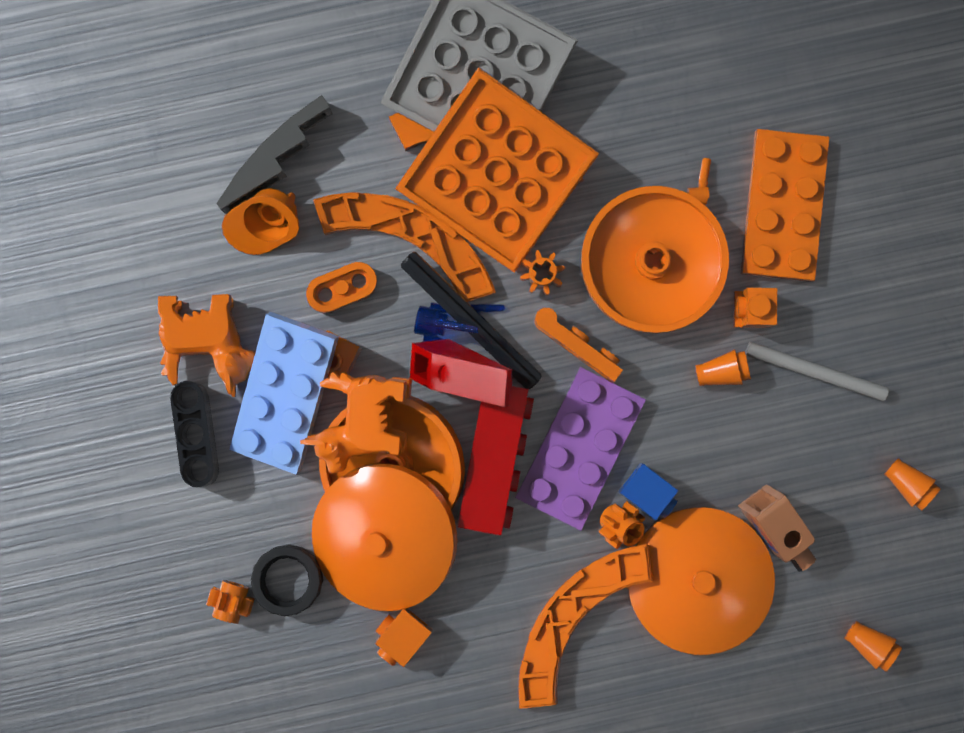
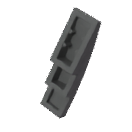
[217,95,333,214]

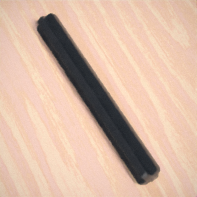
[401,252,542,389]

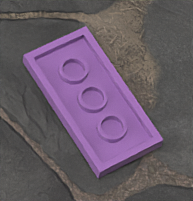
[515,367,646,531]

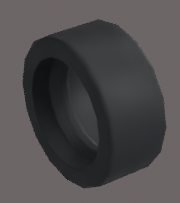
[251,545,323,617]

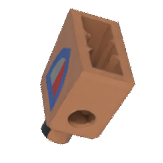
[738,484,816,572]

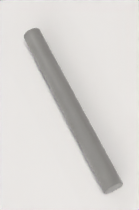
[746,342,889,401]

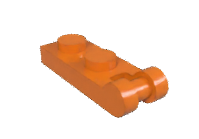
[534,307,623,383]

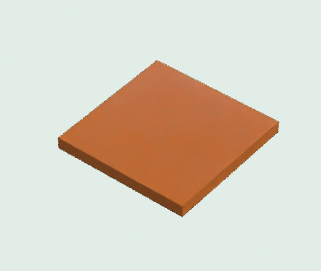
[395,67,600,273]

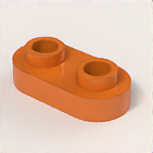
[306,262,378,313]

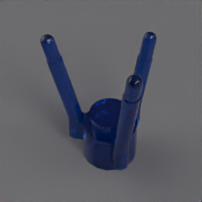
[414,302,505,342]

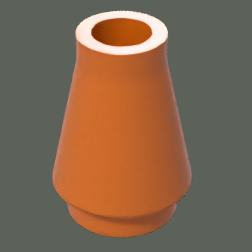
[695,349,751,386]
[884,458,941,511]
[844,621,902,672]

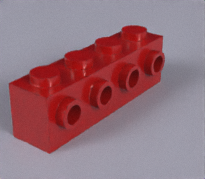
[457,386,534,536]

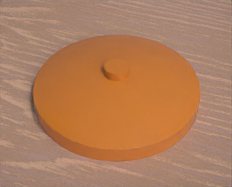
[581,186,729,334]
[319,396,465,510]
[312,463,458,611]
[627,507,775,655]

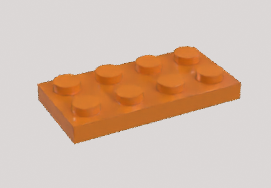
[740,129,829,282]

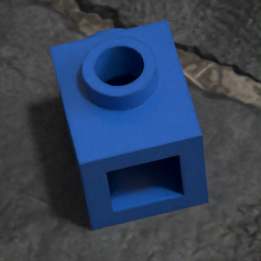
[618,463,678,520]

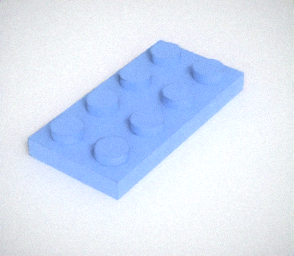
[229,312,339,475]

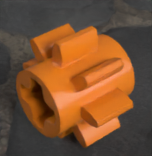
[520,250,565,296]
[599,501,645,549]
[206,580,255,624]

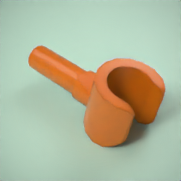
[687,158,711,206]

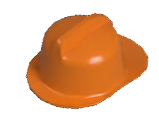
[222,188,300,255]

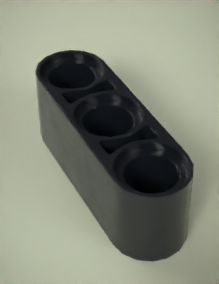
[170,381,219,487]

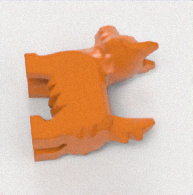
[158,294,256,397]
[300,372,412,474]

